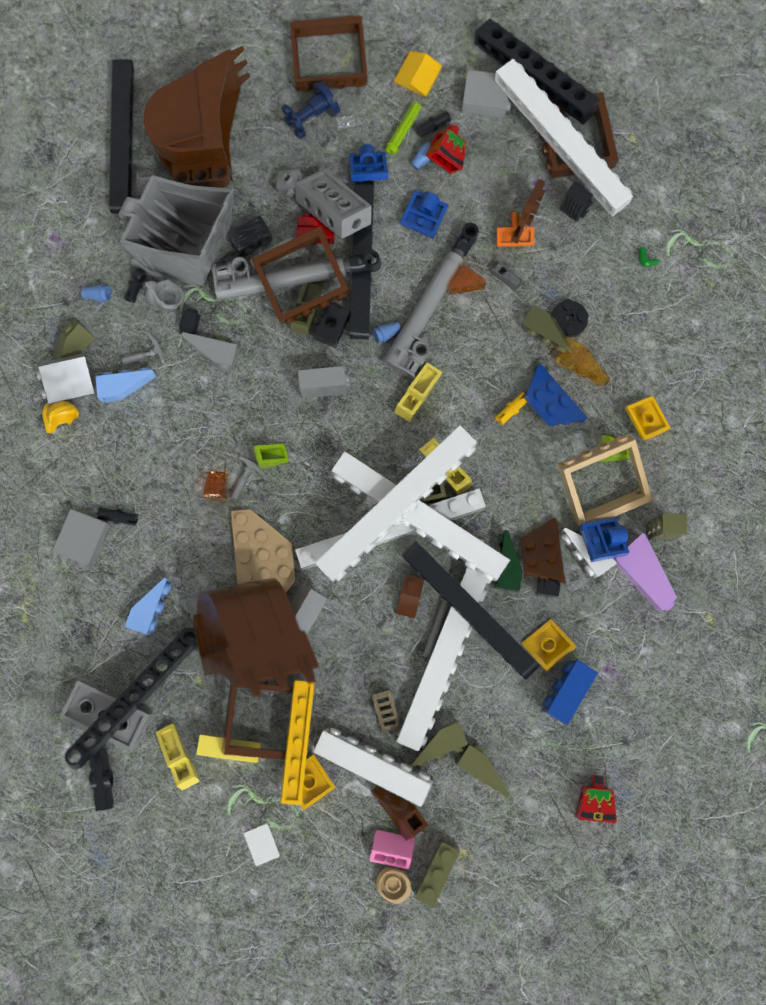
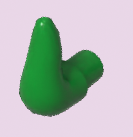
[638,247,660,268]

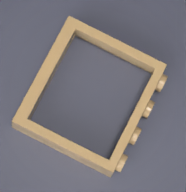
[557,434,653,526]

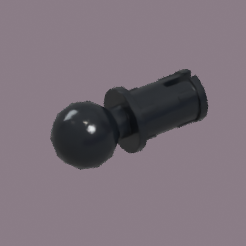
[124,268,147,303]

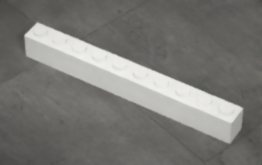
[494,59,633,217]
[315,426,477,582]
[332,452,510,582]
[295,489,486,570]
[396,567,491,751]

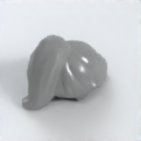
[144,279,185,310]

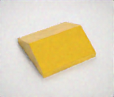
[394,51,442,97]
[625,396,671,441]
[521,619,577,672]
[281,754,336,811]

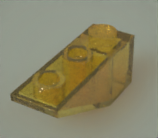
[555,337,610,386]

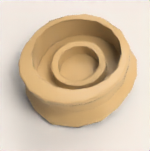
[376,867,411,903]

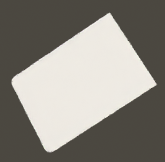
[244,823,280,866]

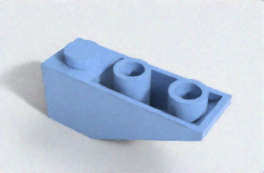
[96,368,156,403]
[125,578,171,635]

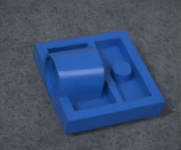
[349,144,388,182]
[400,190,449,239]
[579,517,629,562]

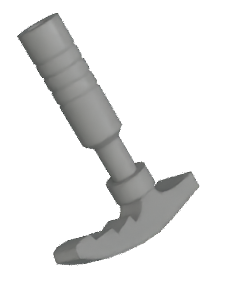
[122,332,165,365]
[230,456,268,500]

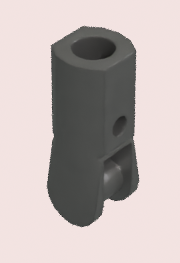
[489,261,523,291]

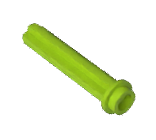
[385,102,422,155]

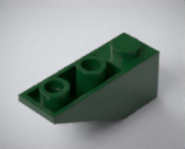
[492,530,523,592]

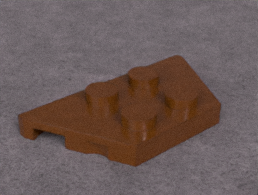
[511,179,545,244]
[520,518,566,584]

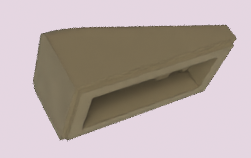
[372,690,401,733]

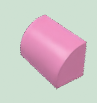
[370,830,415,870]

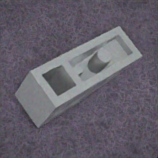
[181,332,240,372]

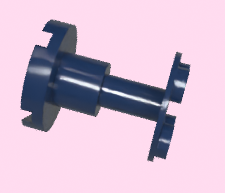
[281,81,340,139]

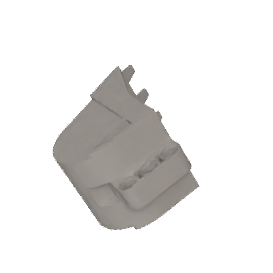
[118,175,233,285]

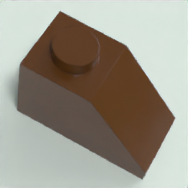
[396,575,425,618]

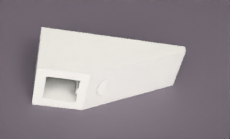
[561,528,617,579]

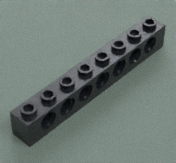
[474,18,600,125]

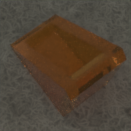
[448,265,486,295]
[203,472,227,501]

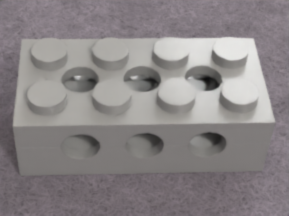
[295,169,372,239]
[59,680,153,752]

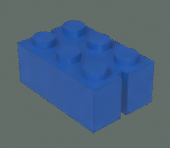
[542,660,598,725]

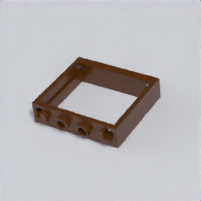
[290,15,368,92]
[538,92,619,179]
[251,226,351,325]
[221,680,293,760]

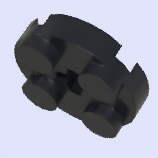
[551,299,589,338]

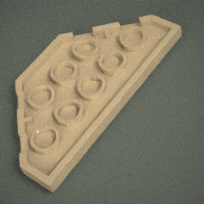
[231,509,296,593]

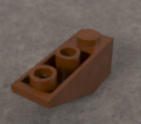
[371,785,428,841]

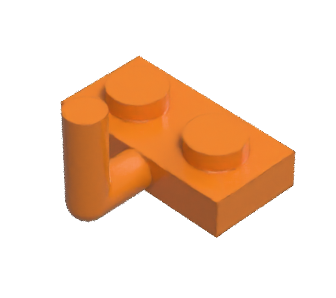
[496,210,534,247]

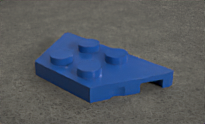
[524,363,588,427]

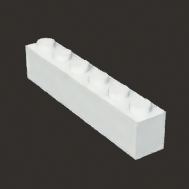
[314,727,434,807]

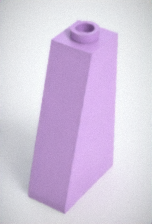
[613,533,677,612]

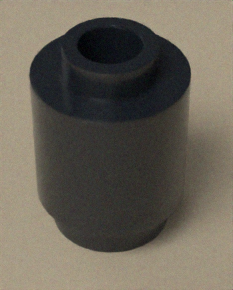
[178,308,201,335]

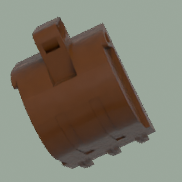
[144,46,250,188]
[193,578,319,698]

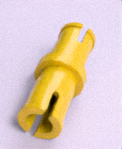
[495,392,527,426]

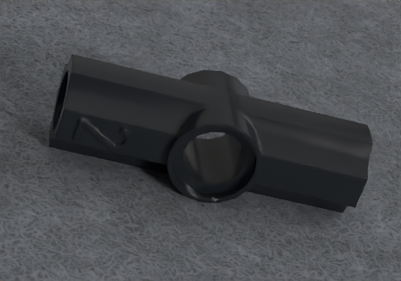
[89,748,114,811]

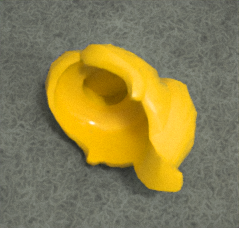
[42,400,79,433]

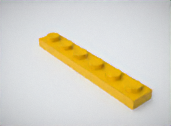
[280,680,314,805]

